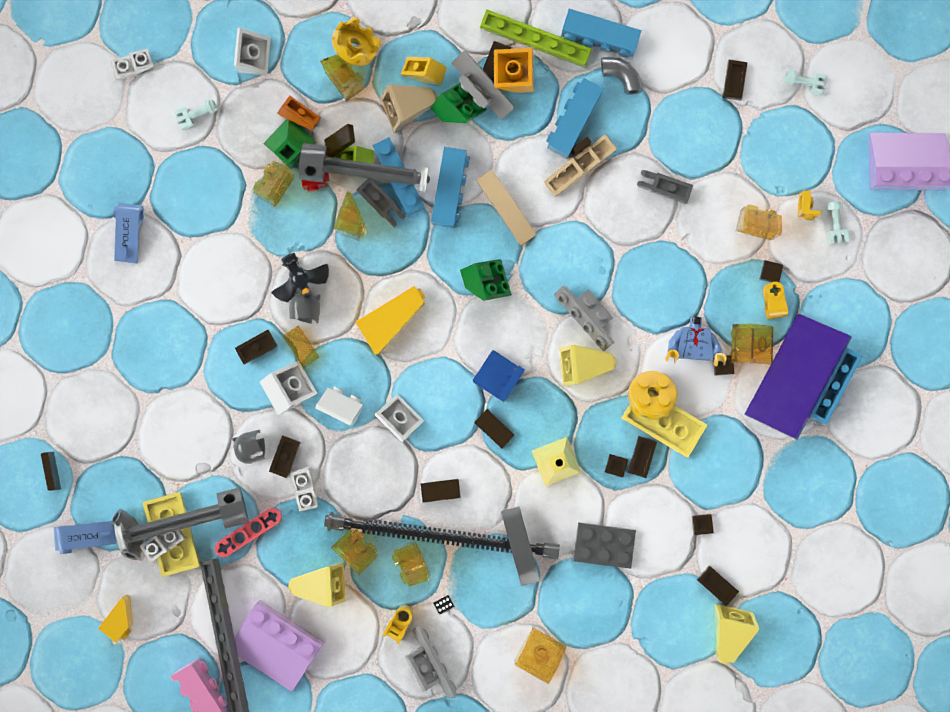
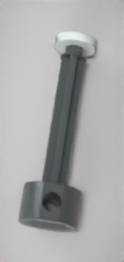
[299,143,430,192]
[114,487,249,552]

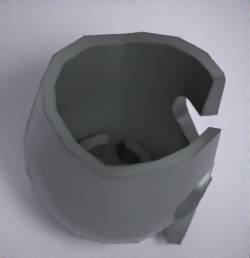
[289,293,321,324]
[232,430,265,464]

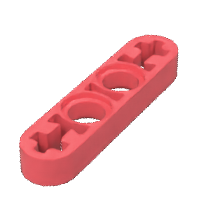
[215,508,282,557]

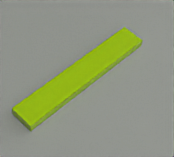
[480,9,592,68]

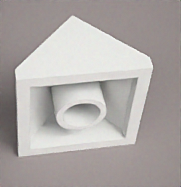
[234,27,271,75]
[375,394,424,442]

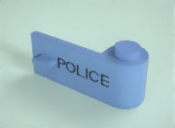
[113,203,144,263]
[53,521,116,554]

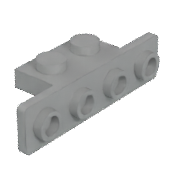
[452,50,515,119]
[554,285,614,351]
[405,626,458,698]

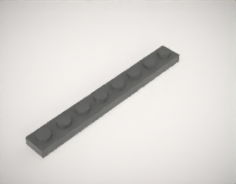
[200,558,249,712]

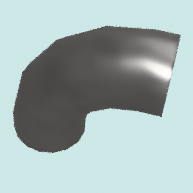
[601,57,643,95]
[110,509,144,560]

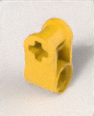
[763,282,788,320]
[382,605,413,644]

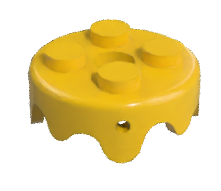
[332,17,381,66]
[628,371,677,420]

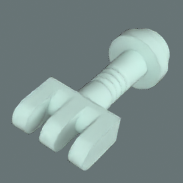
[784,70,828,95]
[174,99,218,130]
[827,201,849,245]

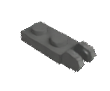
[637,170,693,204]
[356,178,406,228]

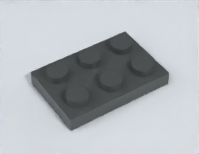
[573,522,636,569]

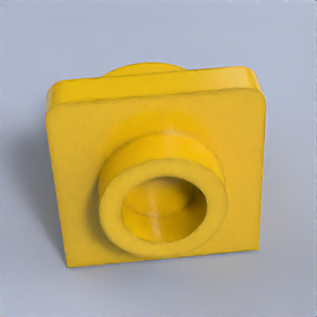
[798,191,821,220]

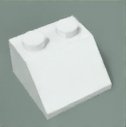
[260,361,317,415]
[315,386,364,426]

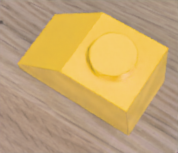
[401,57,447,85]
[98,595,133,643]

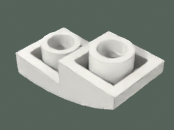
[111,48,154,80]
[290,467,318,511]
[140,530,186,562]

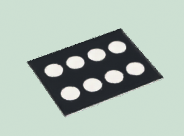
[433,595,455,615]

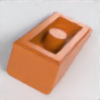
[277,95,321,130]

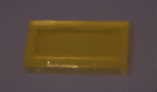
[283,325,320,368]

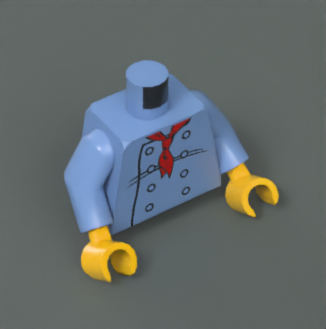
[665,316,727,366]

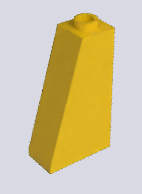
[355,286,426,356]

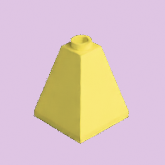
[559,345,616,386]
[532,437,581,486]
[288,563,346,607]
[715,603,759,664]

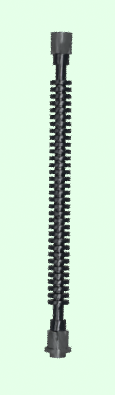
[324,512,560,560]

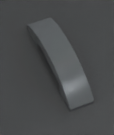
[501,506,540,586]

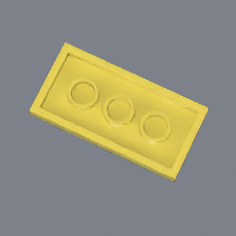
[621,390,707,458]
[142,492,201,577]

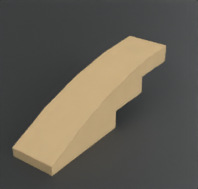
[544,134,617,197]
[476,169,536,245]

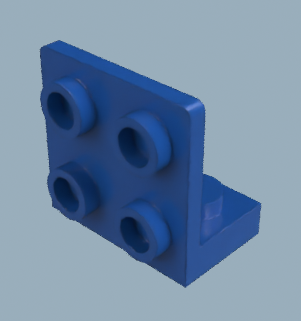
[472,350,525,402]

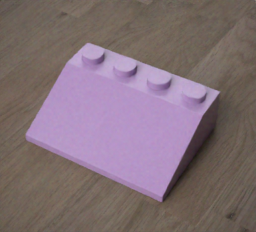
[869,133,950,190]
[235,600,324,692]

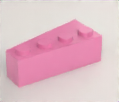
[170,658,229,712]

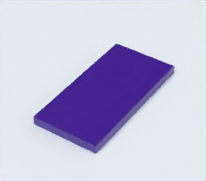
[745,314,852,440]

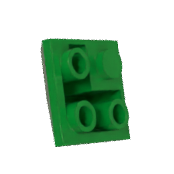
[430,83,487,123]
[263,119,317,170]
[460,259,512,301]

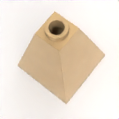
[380,85,438,133]

